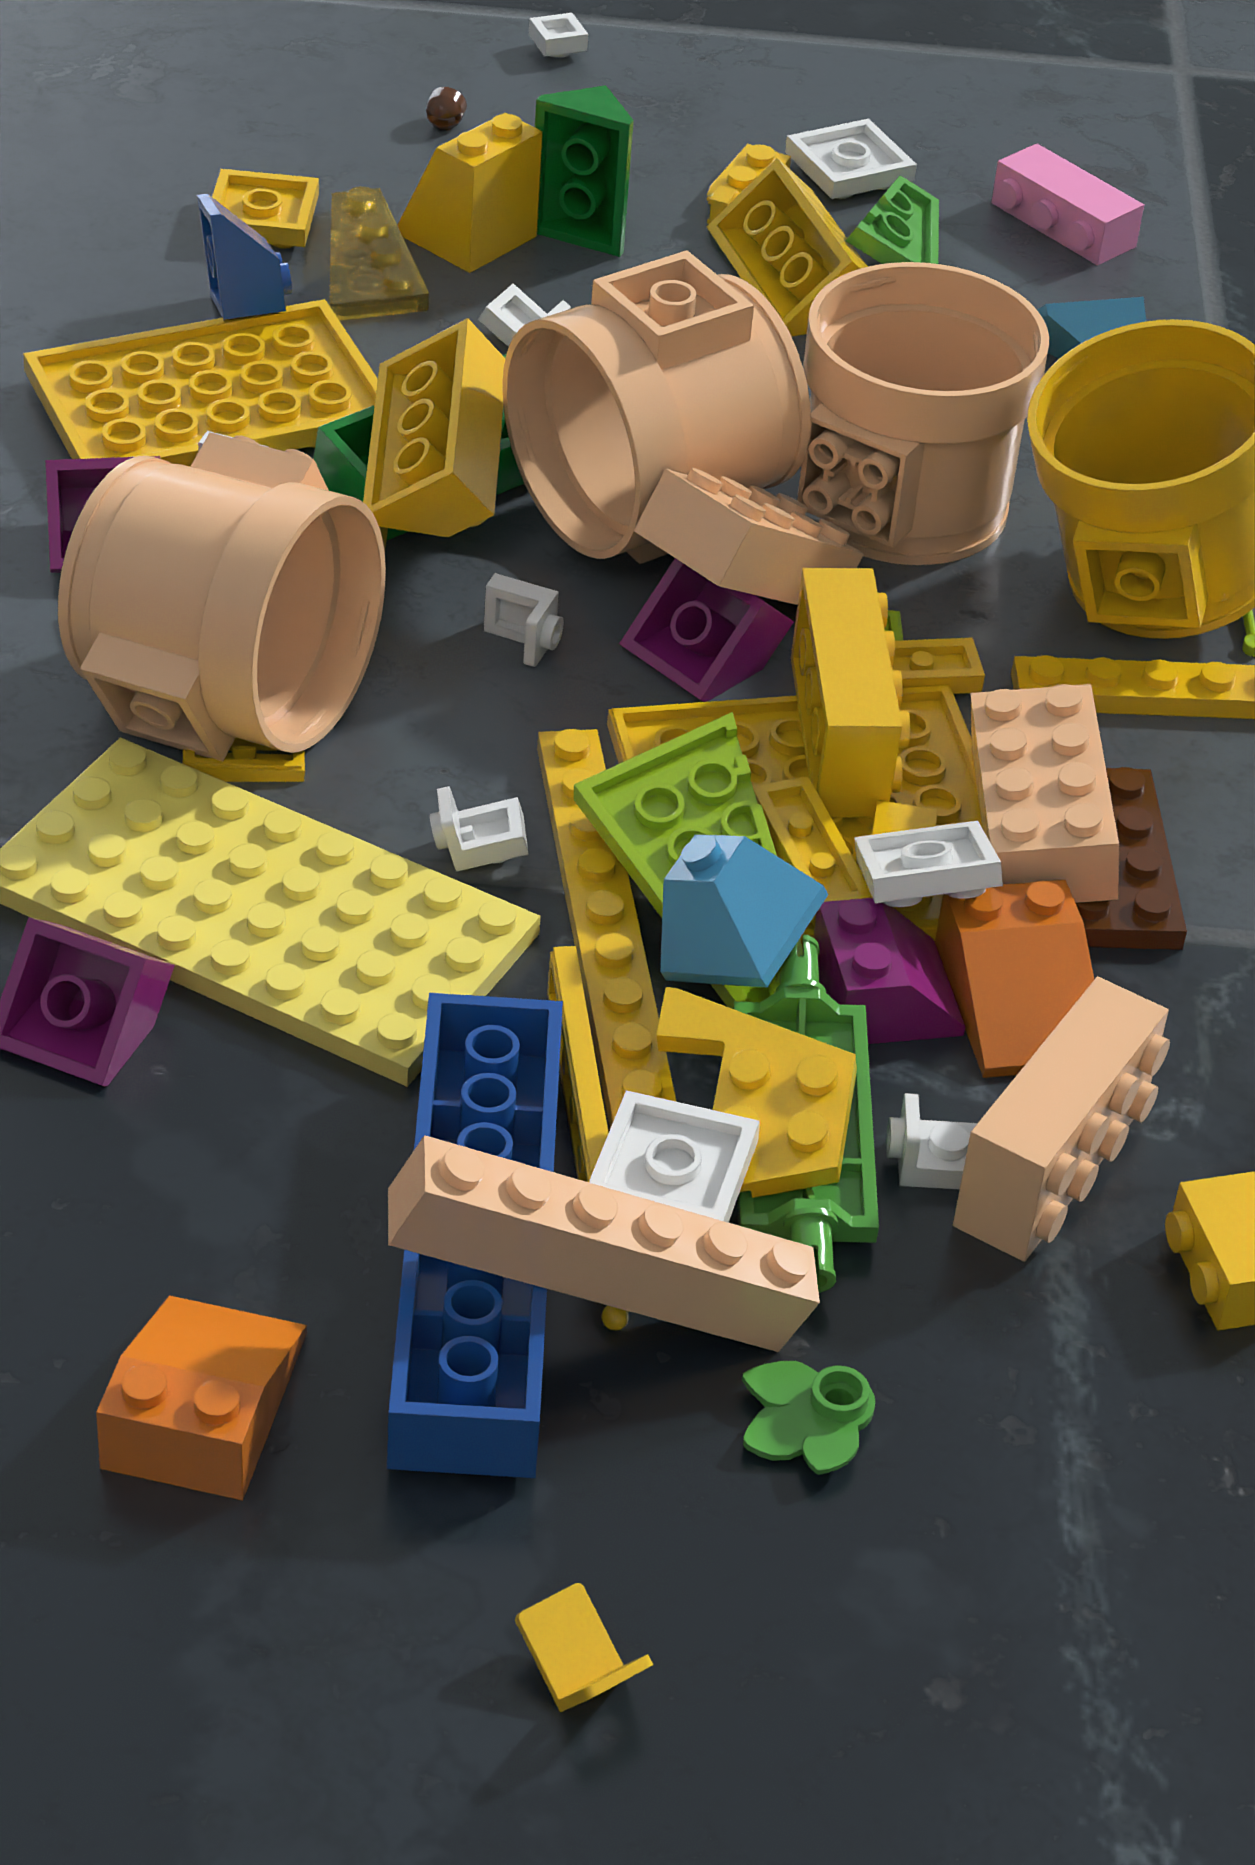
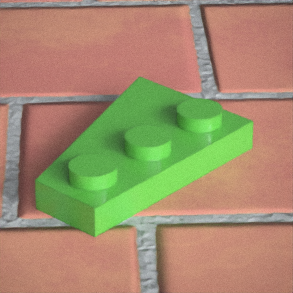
[845,175,939,264]

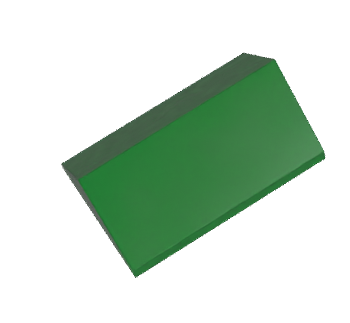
[535,85,633,257]

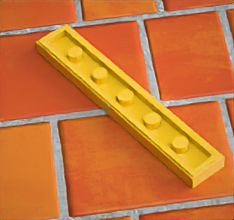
[547,946,609,1182]

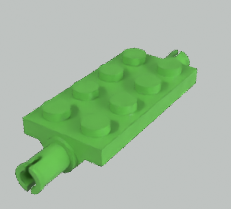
[733,935,879,1293]

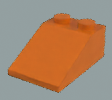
[935,880,1095,1078]
[96,1295,307,1500]

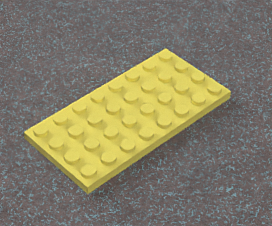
[0,737,541,1087]

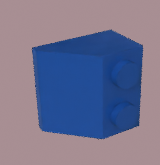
[197,194,292,319]

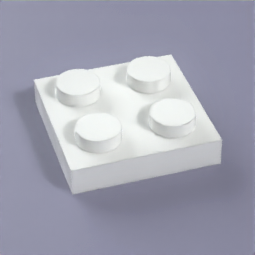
[785,119,917,199]
[854,821,1003,907]
[589,1090,760,1222]

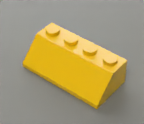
[707,158,868,337]
[363,318,505,537]

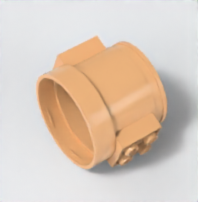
[502,250,811,564]
[797,262,1049,565]
[58,432,386,762]

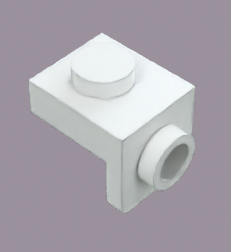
[478,284,571,347]
[484,573,564,667]
[430,786,529,872]

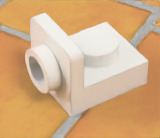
[886,1093,978,1189]

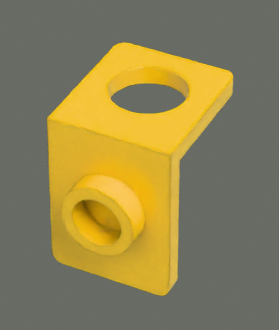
[515,1583,653,1712]

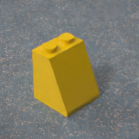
[397,113,542,273]

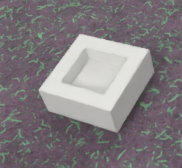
[529,13,588,58]

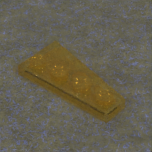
[329,187,429,321]

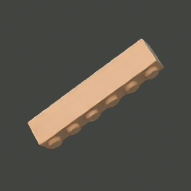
[388,1135,820,1352]

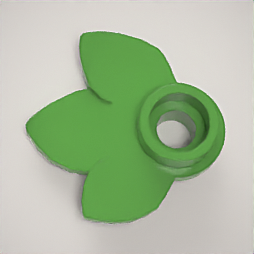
[742,1361,875,1474]

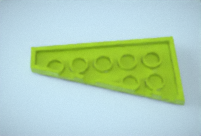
[574,712,803,1009]

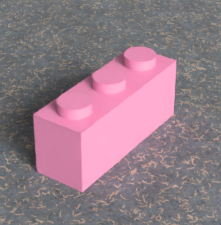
[991,144,1144,266]

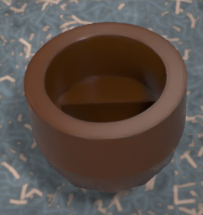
[426,87,467,130]

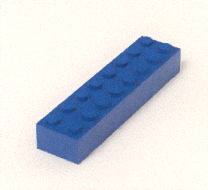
[387,993,563,1478]

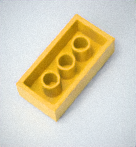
[791,568,910,818]

